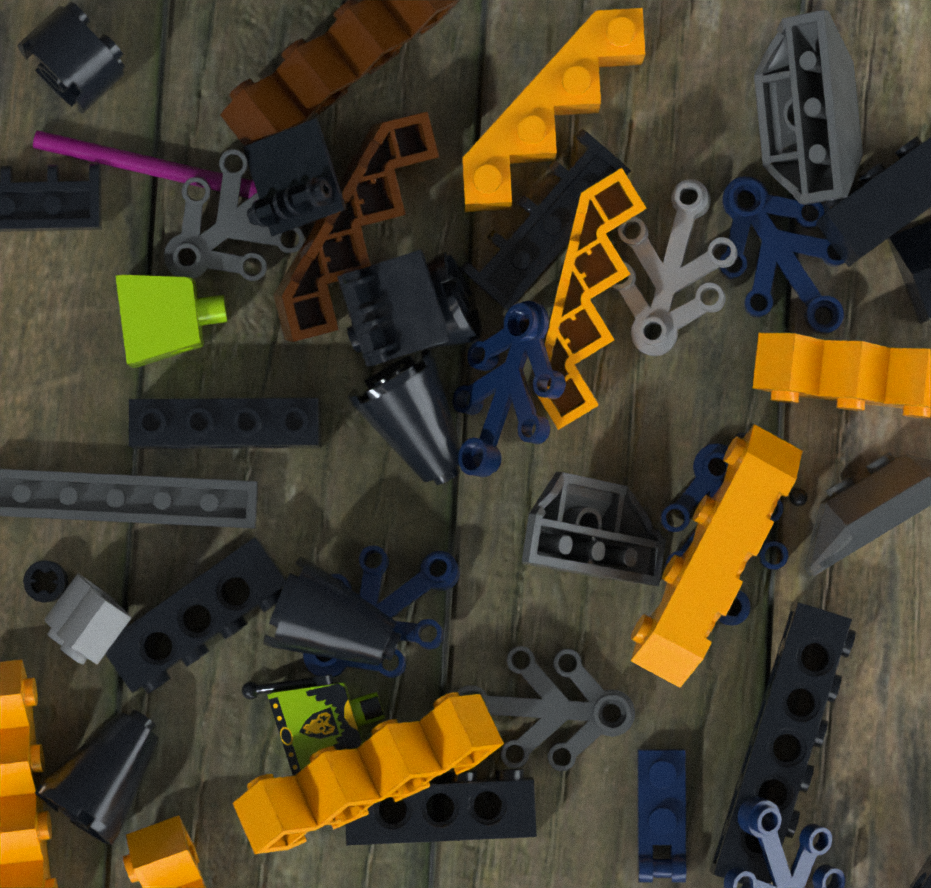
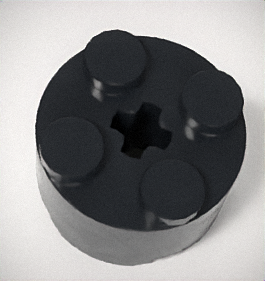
[18,1,125,114]

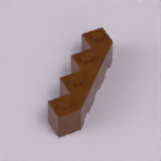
[220,0,460,146]
[273,111,439,342]

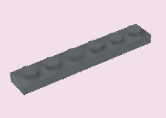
[0,469,259,529]

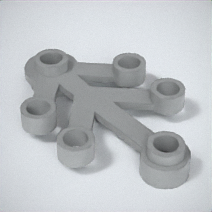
[611,179,738,356]

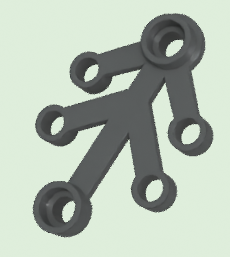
[164,148,305,281]
[457,646,635,771]

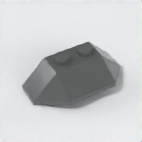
[754,10,863,205]
[804,452,931,576]
[522,472,666,586]

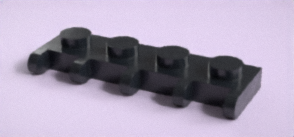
[459,129,631,312]
[0,164,102,232]

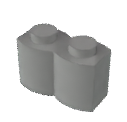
[44,573,132,665]

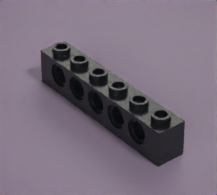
[709,602,856,884]

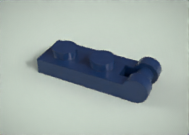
[637,749,687,883]

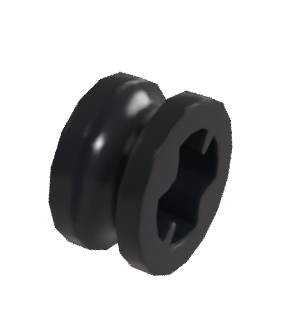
[23,560,69,603]

